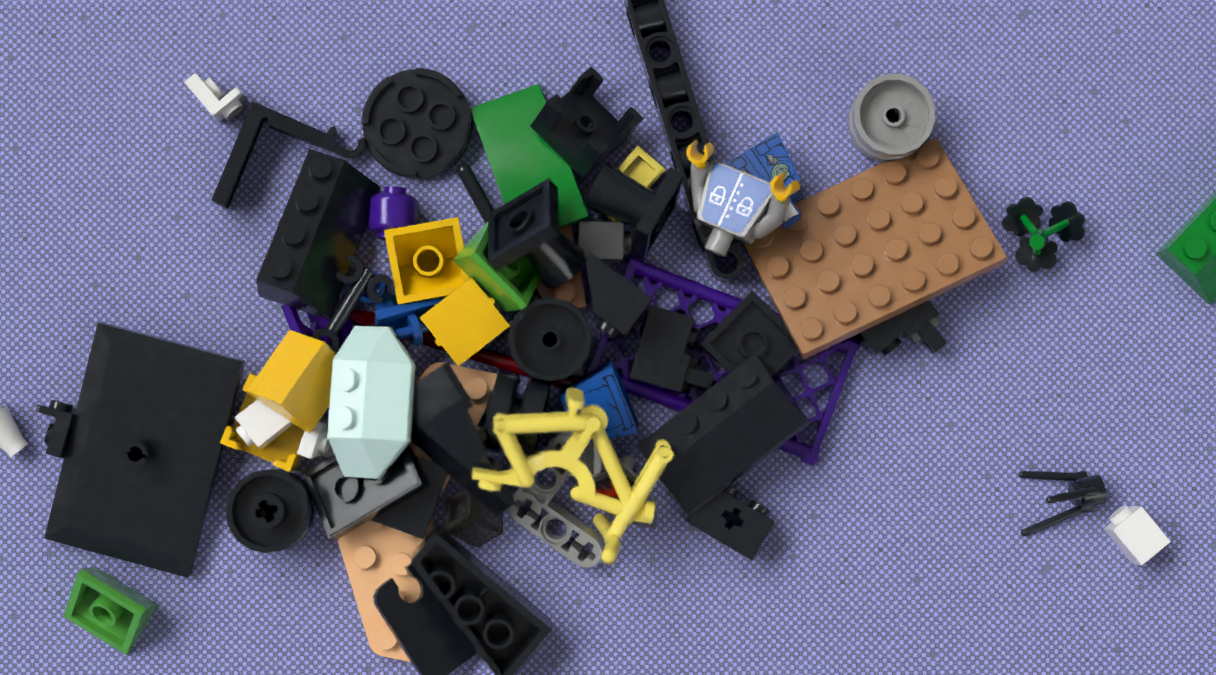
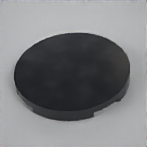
[361,68,473,179]

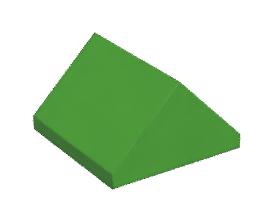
[453,221,540,312]
[63,567,158,655]

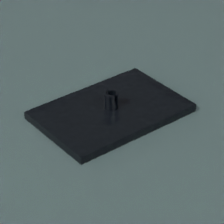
[44,322,245,578]

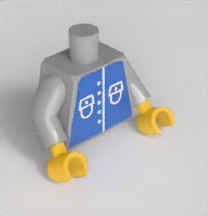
[686,140,800,257]

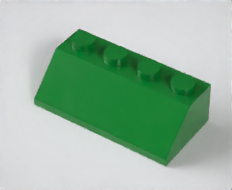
[1155,190,1216,304]

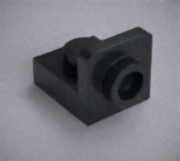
[35,400,75,458]

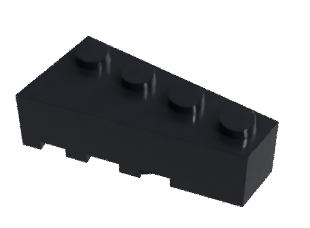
[411,524,552,675]

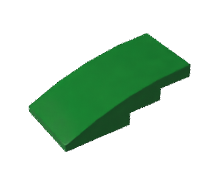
[471,84,589,228]

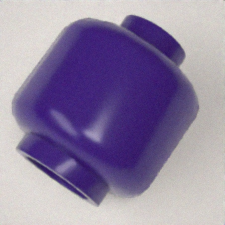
[368,186,419,240]

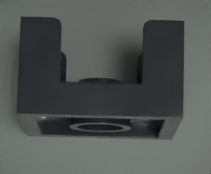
[530,67,644,178]

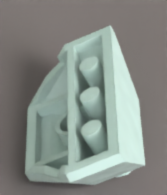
[327,326,415,479]

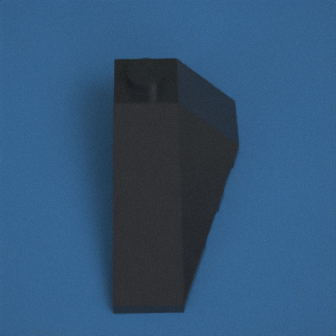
[410,362,515,516]

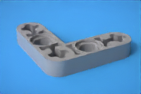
[508,431,605,568]

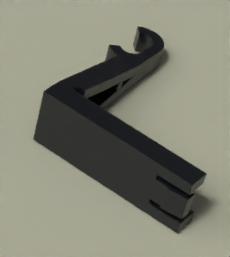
[211,102,365,209]

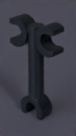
[311,254,394,352]

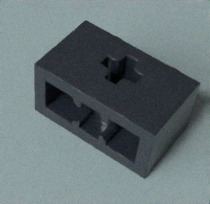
[686,486,775,560]

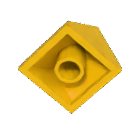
[384,217,470,304]
[246,330,336,434]

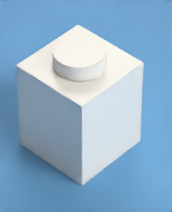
[235,400,294,449]
[1104,505,1171,565]

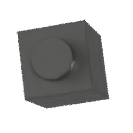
[578,221,631,263]

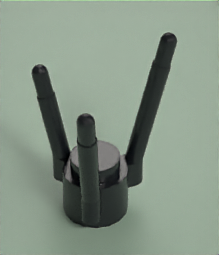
[1018,471,1106,537]

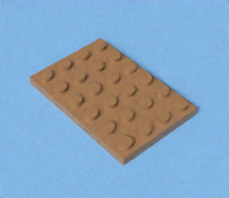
[741,138,1007,360]

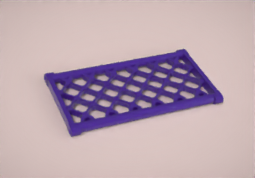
[585,257,860,466]

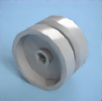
[847,74,936,162]

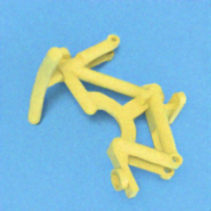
[472,388,673,564]

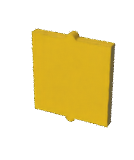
[420,277,510,366]

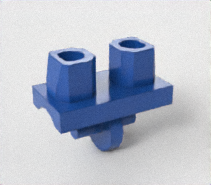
[375,293,442,347]

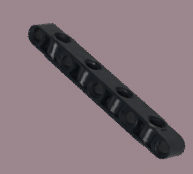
[624,0,743,282]

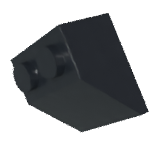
[586,253,652,341]

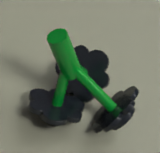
[1002,197,1085,272]

